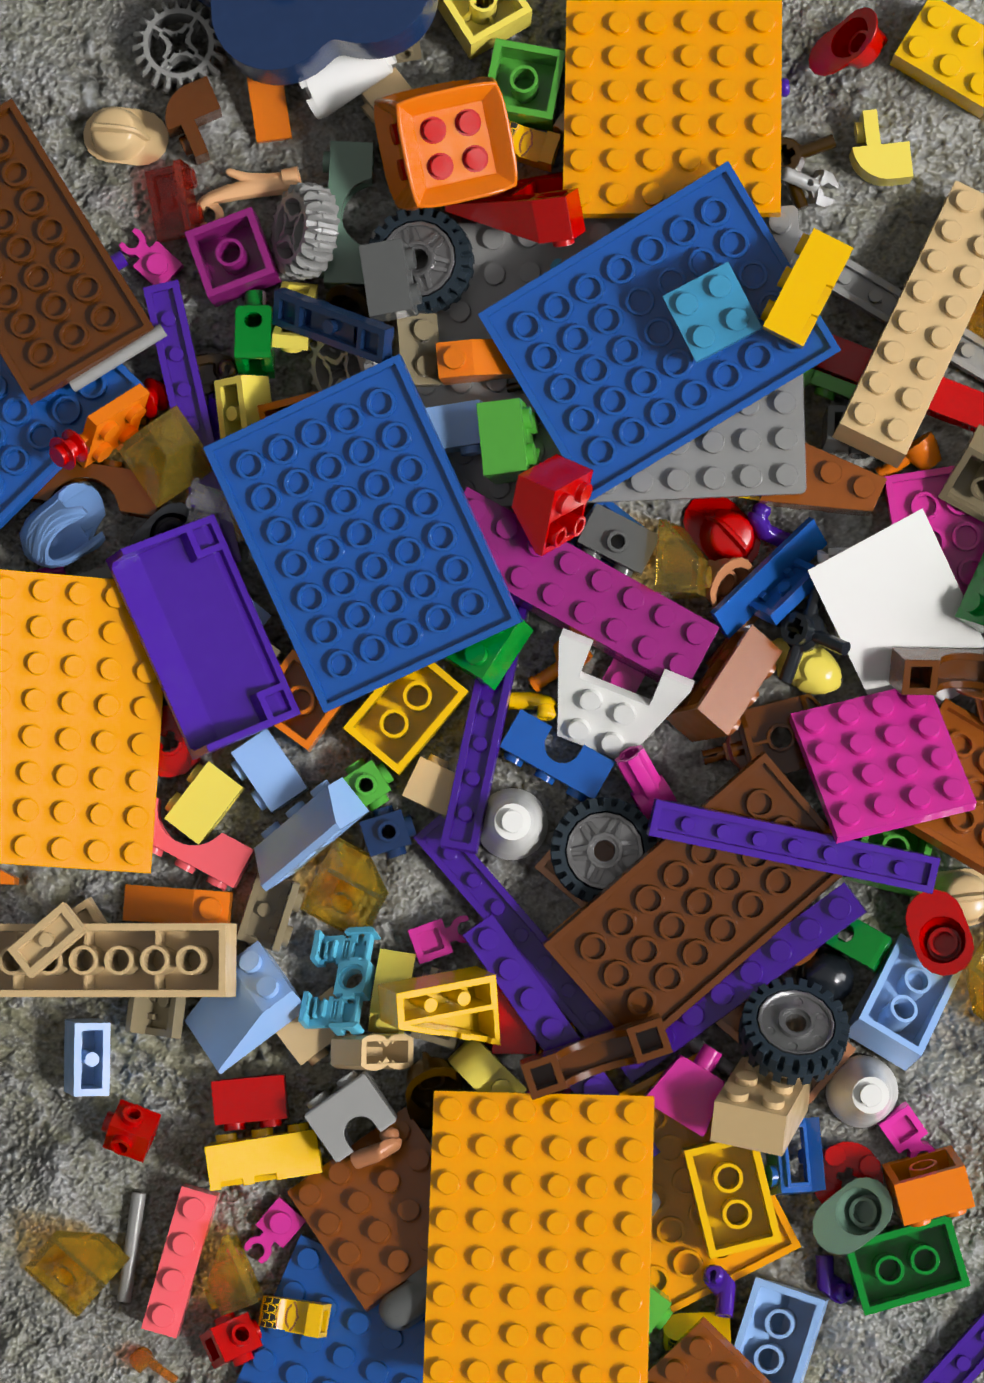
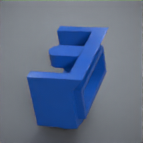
[764,1117,826,1196]

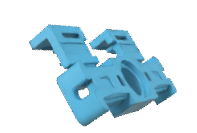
[298,926,381,1036]

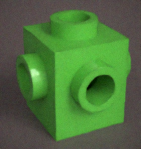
[343,758,394,811]

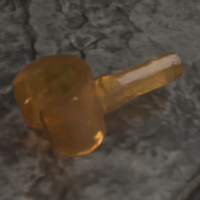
[129,1347,178,1383]

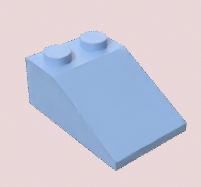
[848,933,963,1071]
[184,941,302,1074]

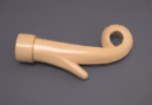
[192,166,302,227]

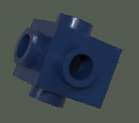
[359,805,417,860]

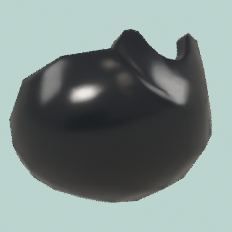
[796,948,854,1002]

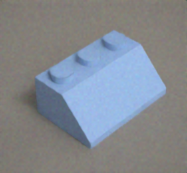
[254,777,369,892]
[734,1277,829,1383]

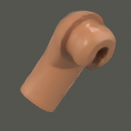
[350,1127,402,1169]

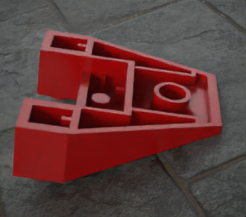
[445,172,586,247]

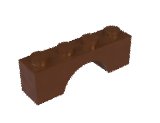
[30,459,165,519]
[889,648,984,695]
[519,1013,673,1100]

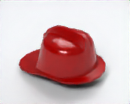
[808,7,888,76]
[683,497,761,563]
[905,889,974,976]

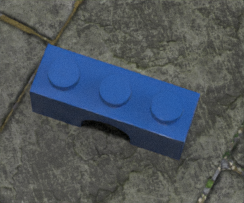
[499,709,615,802]

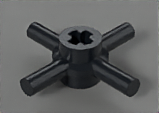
[759,585,851,684]

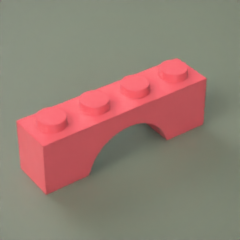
[152,797,255,891]
[141,1183,220,1338]

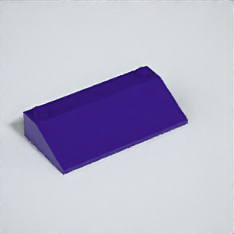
[105,514,301,760]

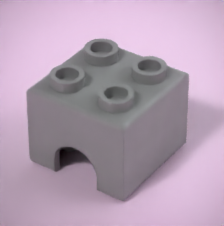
[304,1070,397,1162]

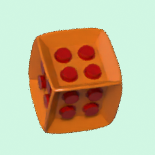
[374,76,517,211]

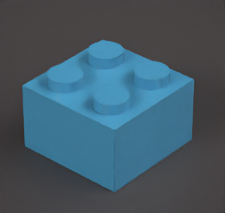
[662,262,762,363]

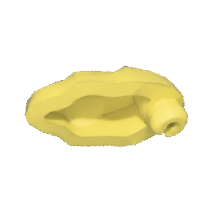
[772,638,842,695]

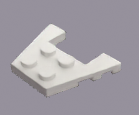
[557,628,695,759]

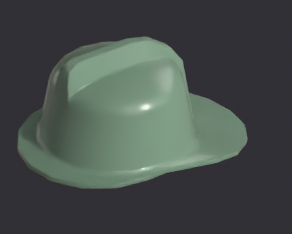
[813,1177,893,1255]

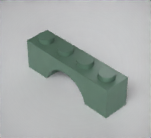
[318,141,375,289]

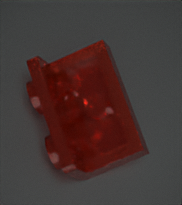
[145,159,204,243]

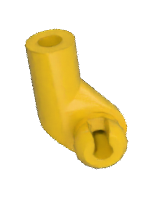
[508,692,558,721]

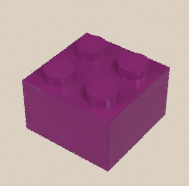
[184,207,282,307]

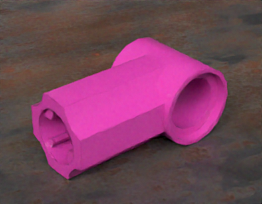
[615,744,677,820]

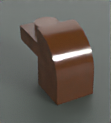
[165,76,222,165]

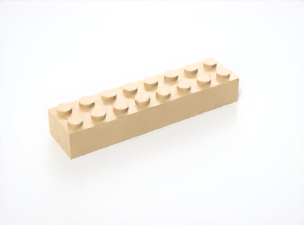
[832,181,984,468]
[0,923,237,997]

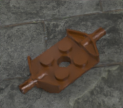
[701,693,822,774]

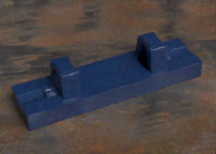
[272,287,394,364]

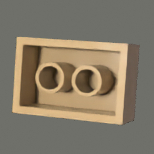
[710,1057,811,1156]

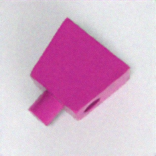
[644,1043,725,1137]

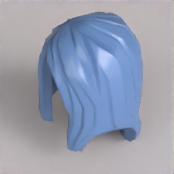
[19,482,106,569]

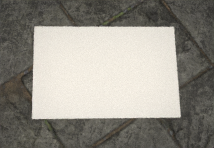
[807,508,984,706]

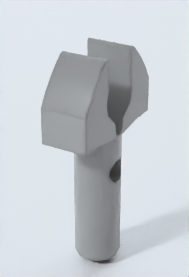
[781,166,839,207]

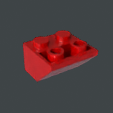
[512,454,593,556]

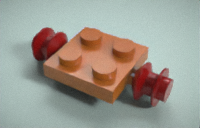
[49,378,169,470]

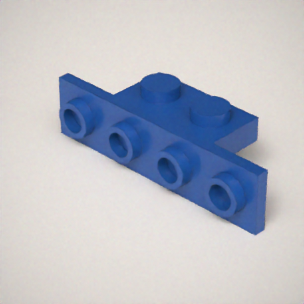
[710,517,827,639]

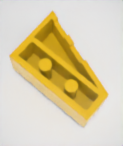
[760,228,854,349]
[378,966,501,1046]
[204,1122,323,1191]

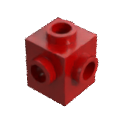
[101,1099,162,1163]
[199,1311,263,1369]

